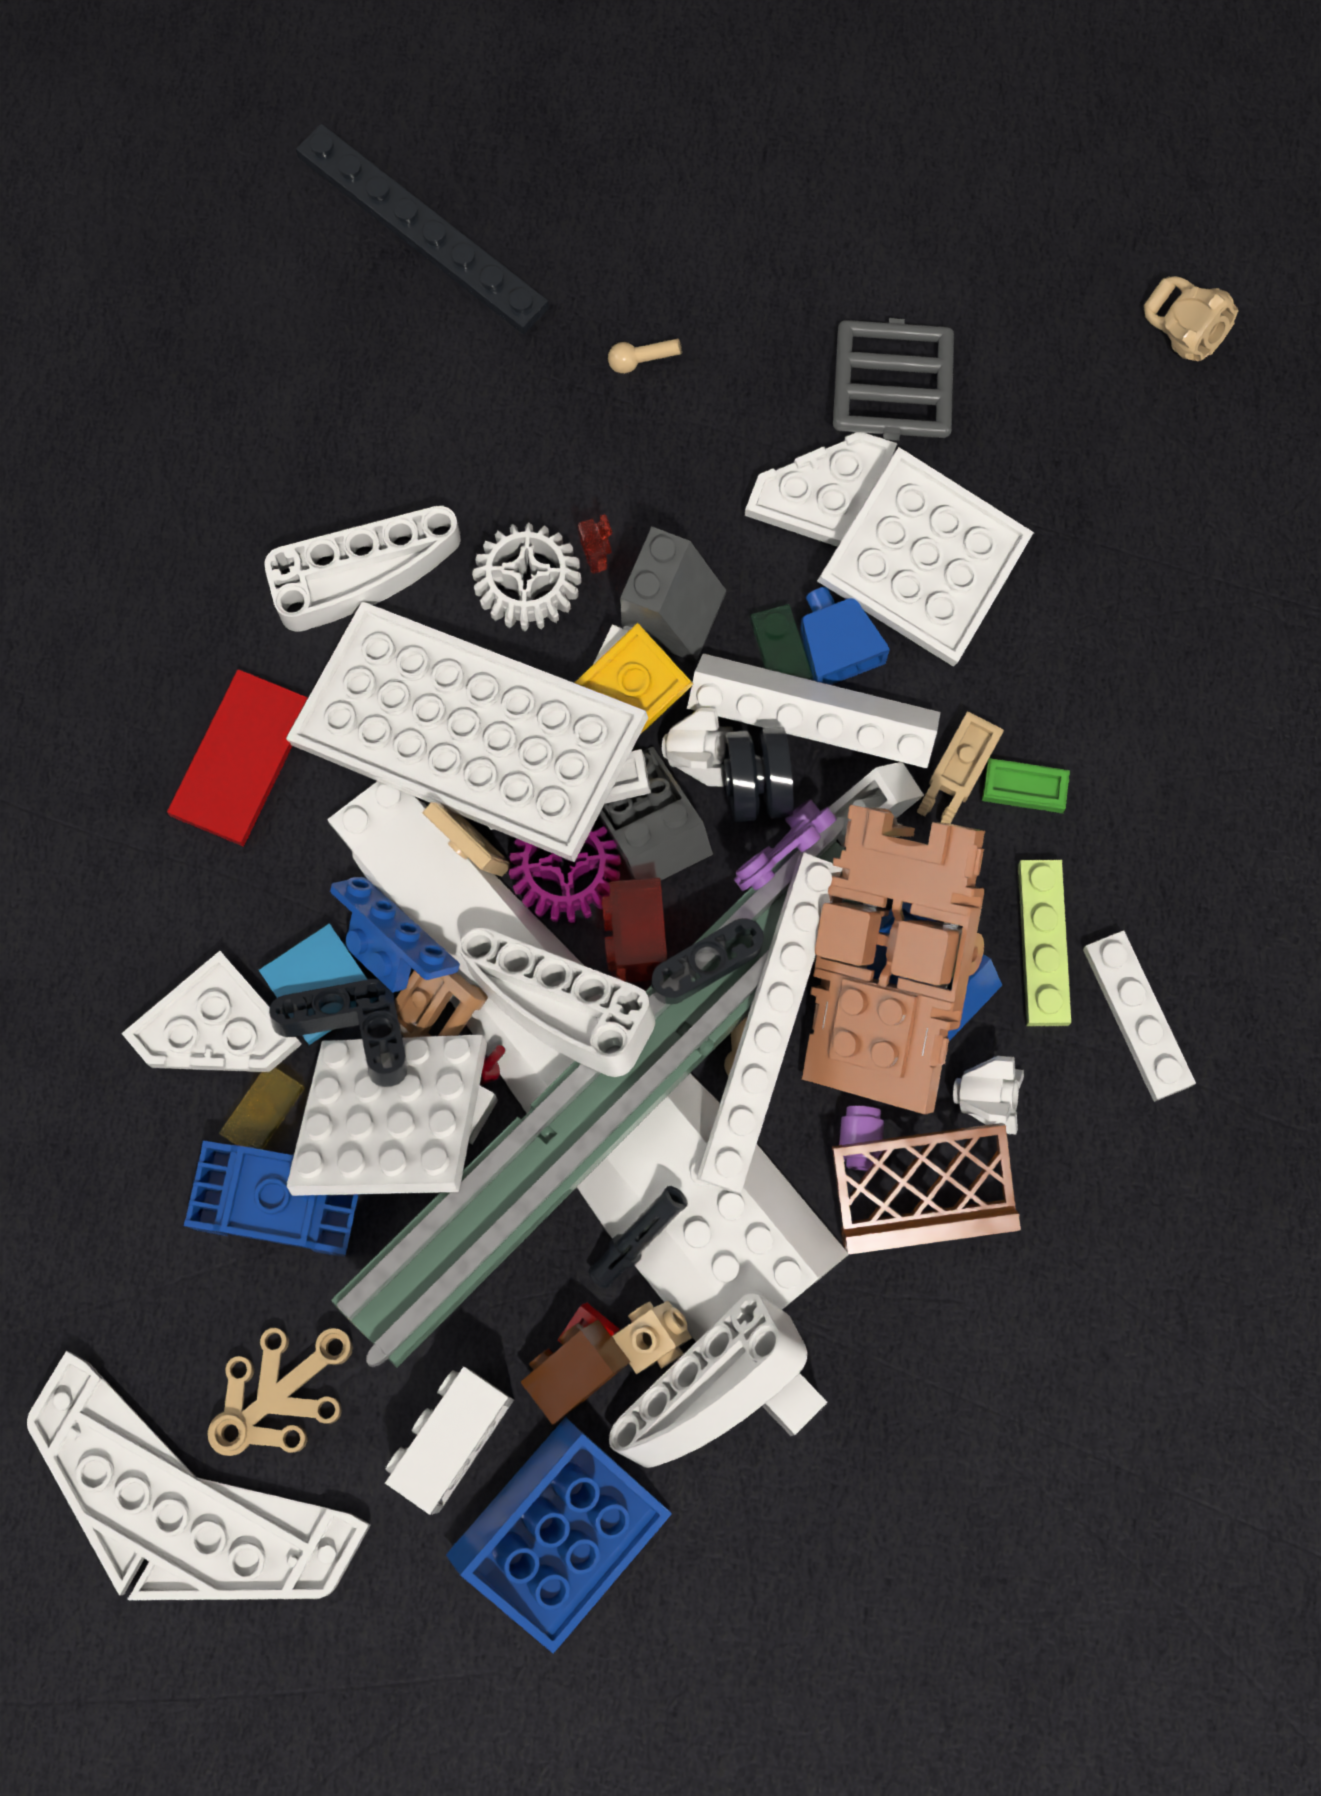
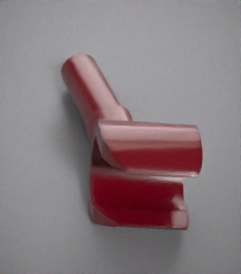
[480,1045,506,1086]

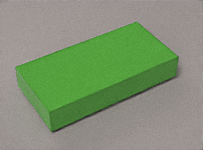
[982,758,1070,813]

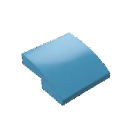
[259,924,378,1045]

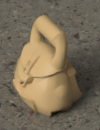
[1144,276,1238,361]

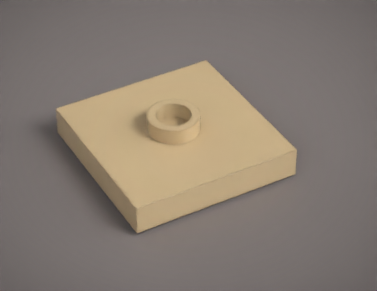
[422,802,512,876]

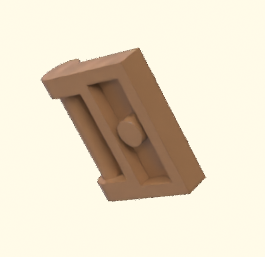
[395,970,488,1038]

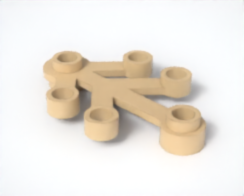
[208,1328,353,1456]

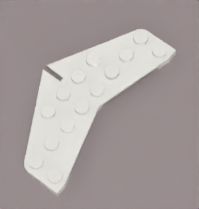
[27,1351,371,1600]

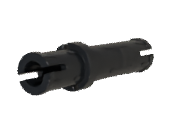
[589,1186,688,1288]

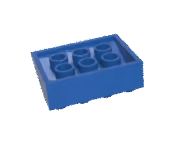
[446,1417,672,1654]

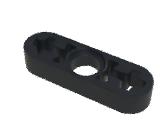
[651,918,764,1005]

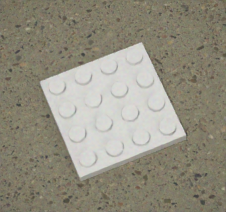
[817,447,1034,666]
[286,1035,487,1196]

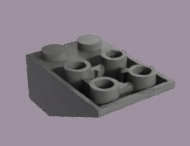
[598,746,713,891]

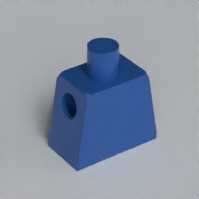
[800,587,890,685]

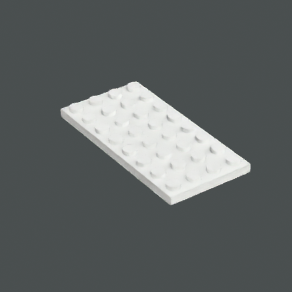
[286,601,649,862]

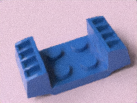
[184,1141,358,1257]

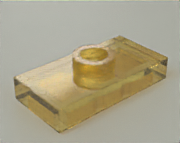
[219,1068,305,1150]

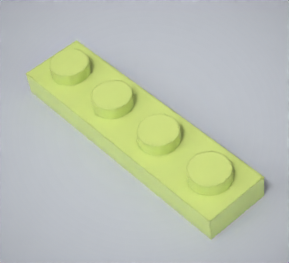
[1018,860,1071,1026]

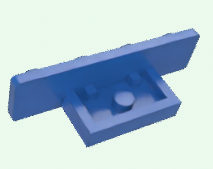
[330,877,460,992]

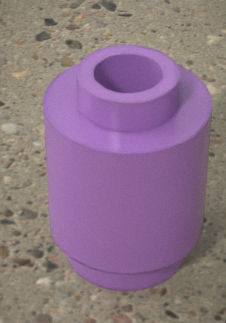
[839,1106,884,1171]

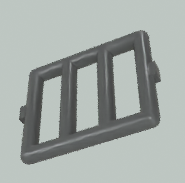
[833,318,954,440]

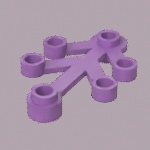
[734,799,837,891]

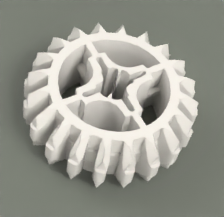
[472,522,581,631]

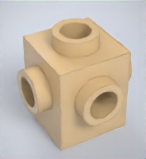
[612,1301,692,1374]

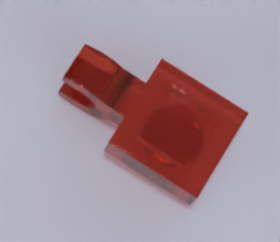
[578,514,612,574]

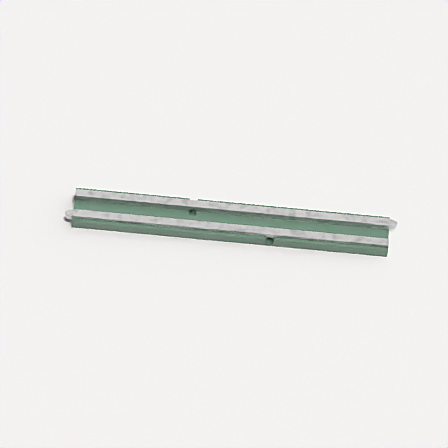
[331,818,860,1368]

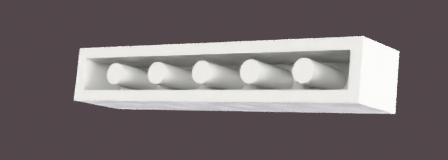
[687,654,940,768]

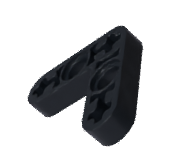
[269,979,407,1087]

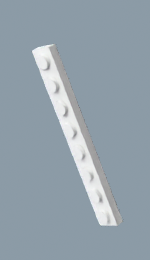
[696,853,842,1193]

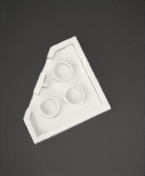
[745,432,897,547]
[122,951,301,1072]

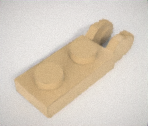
[917,712,1004,824]

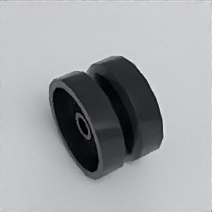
[724,727,793,822]

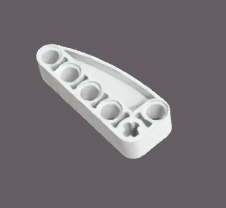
[265,506,461,632]
[459,927,655,1077]
[609,1293,807,1468]

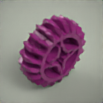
[509,825,621,923]

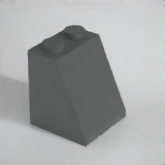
[620,527,726,663]

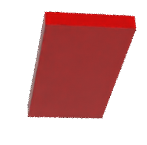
[167,669,308,847]

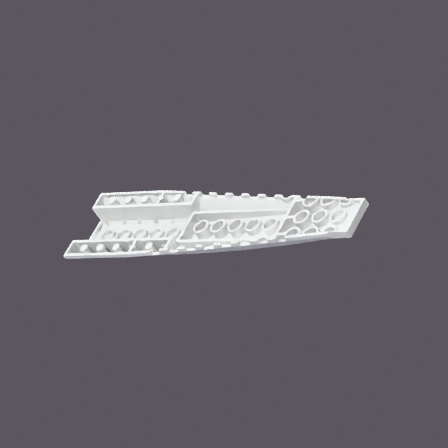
[327,781,849,1342]

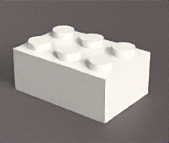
[385,1367,514,1515]

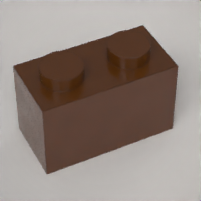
[521,1320,631,1425]

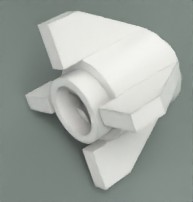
[662,708,733,787]
[953,1056,1024,1134]

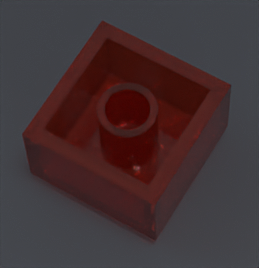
[602,878,667,983]

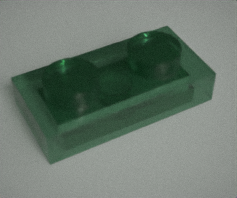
[750,604,813,680]

